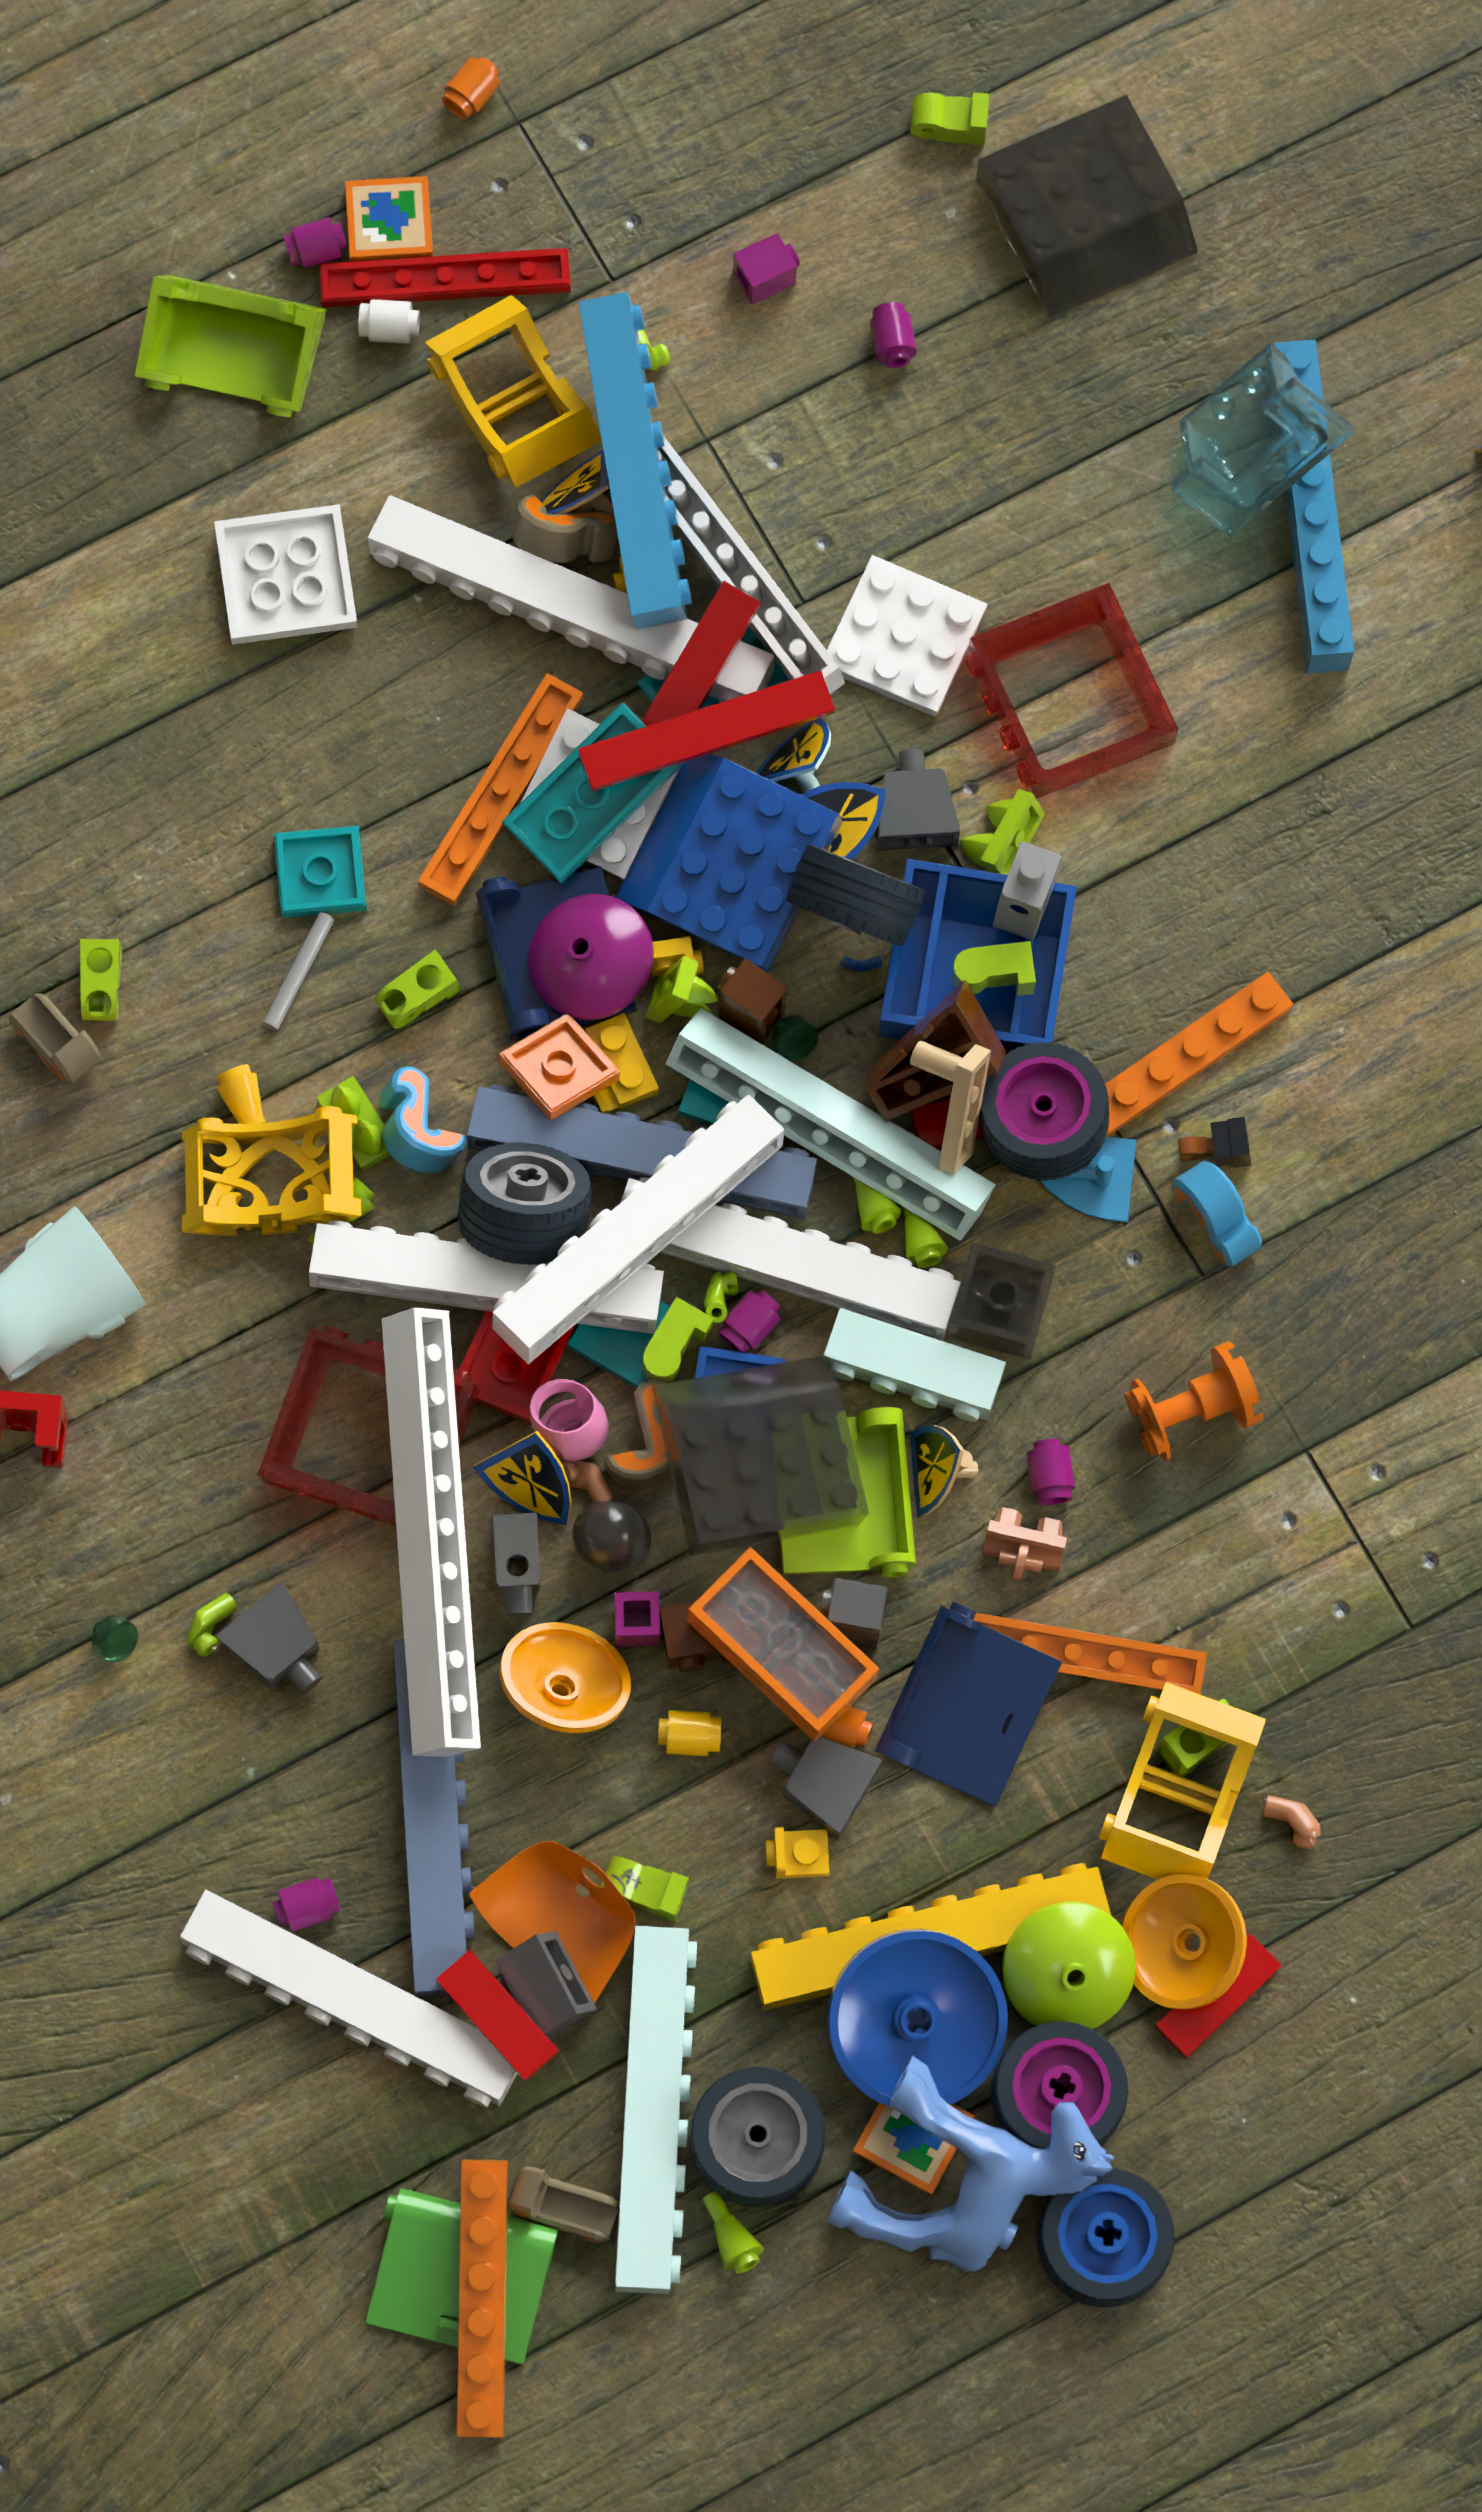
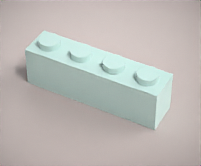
[822,1308,1006,1422]

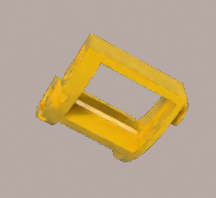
[425,295,602,488]
[1099,1682,1266,1880]

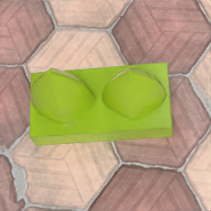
[959,789,1045,875]
[645,956,718,1024]
[316,1076,390,1172]

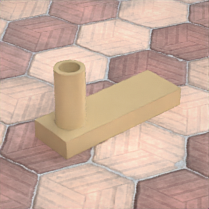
[910,1041,991,1175]

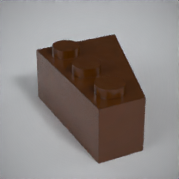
[864,980,1006,1122]

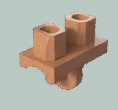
[982,1507,1067,1581]

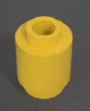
[658,1710,721,1756]

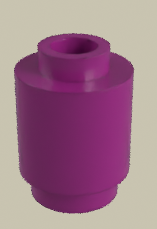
[283,217,347,268]
[870,302,917,368]
[717,1290,781,1353]
[1026,1439,1075,1506]
[272,1877,341,1933]

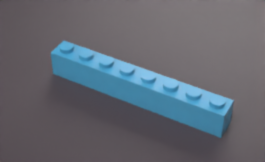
[579,292,692,629]
[1270,340,1354,674]

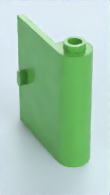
[365,2188,559,2365]

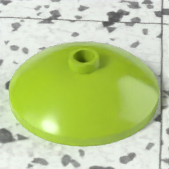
[1002,1901,1136,2029]

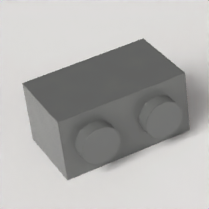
[820,1578,888,1649]
[495,1931,597,2037]

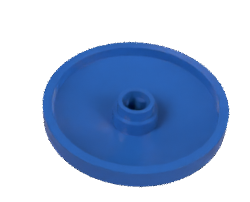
[827,1929,1008,2106]

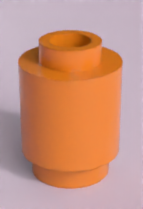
[441,57,501,119]
[821,1706,874,1750]

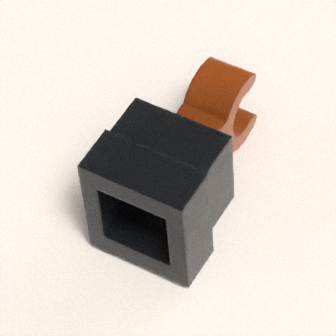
[1178,1117,1252,1168]

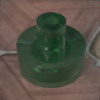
[772,1015,818,1061]
[92,1615,138,1662]

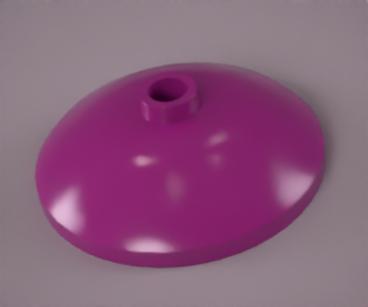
[528,894,654,1020]

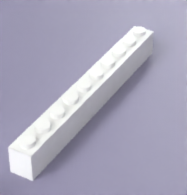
[368,495,774,703]
[382,1308,481,1757]

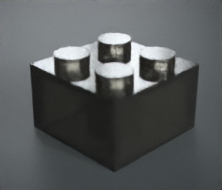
[947,1242,1056,1360]

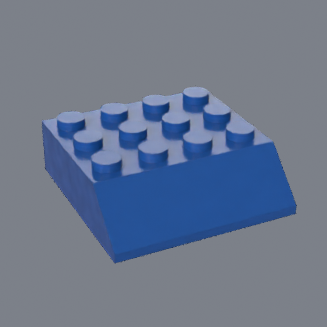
[616,754,843,973]
[878,859,1077,1054]

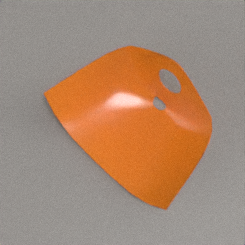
[469,1841,636,2003]

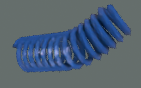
[839,955,882,972]

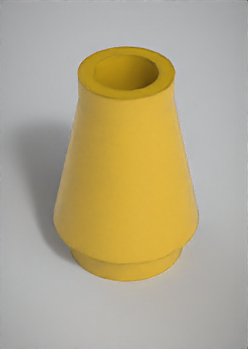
[216,1064,266,1124]

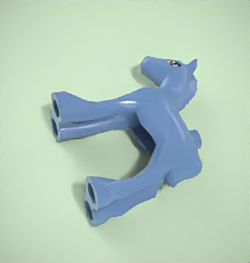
[826,2055,1114,2272]

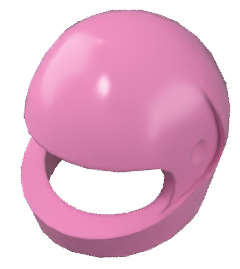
[529,1379,609,1462]

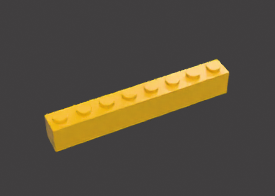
[750,1863,1111,2011]

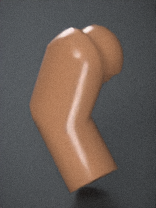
[561,1460,616,1509]
[1263,1795,1321,1849]

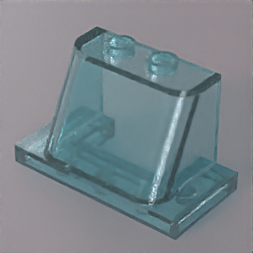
[1171,343,1353,537]

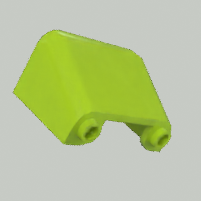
[135,275,326,417]

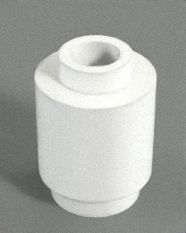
[358,299,420,344]

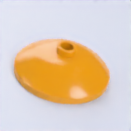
[499,1622,631,1733]
[1122,1874,1247,2009]

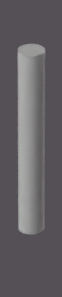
[262,912,335,1031]

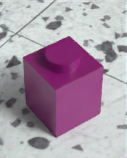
[733,233,800,305]
[614,1591,660,1647]

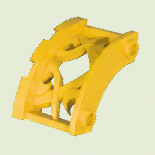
[182,1106,361,1236]

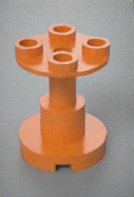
[1124,1341,1263,1461]

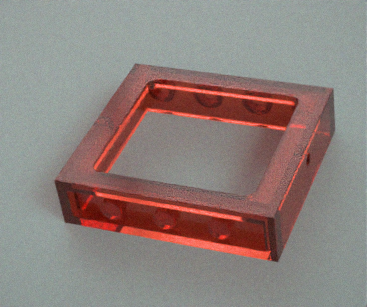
[965,583,1178,799]
[257,1326,480,1527]

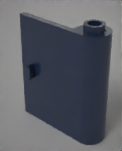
[476,866,637,1041]
[874,1601,1062,1807]

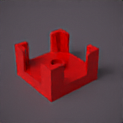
[0,1390,69,1468]

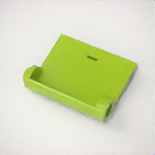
[771,1407,916,1578]

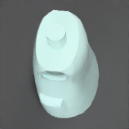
[0,1206,146,1381]

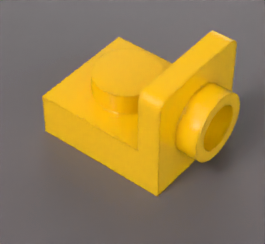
[651,936,704,976]
[766,1827,830,1879]

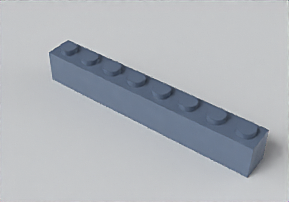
[467,1085,817,1219]
[394,1639,476,1999]

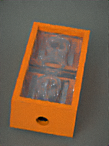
[687,1547,880,1742]

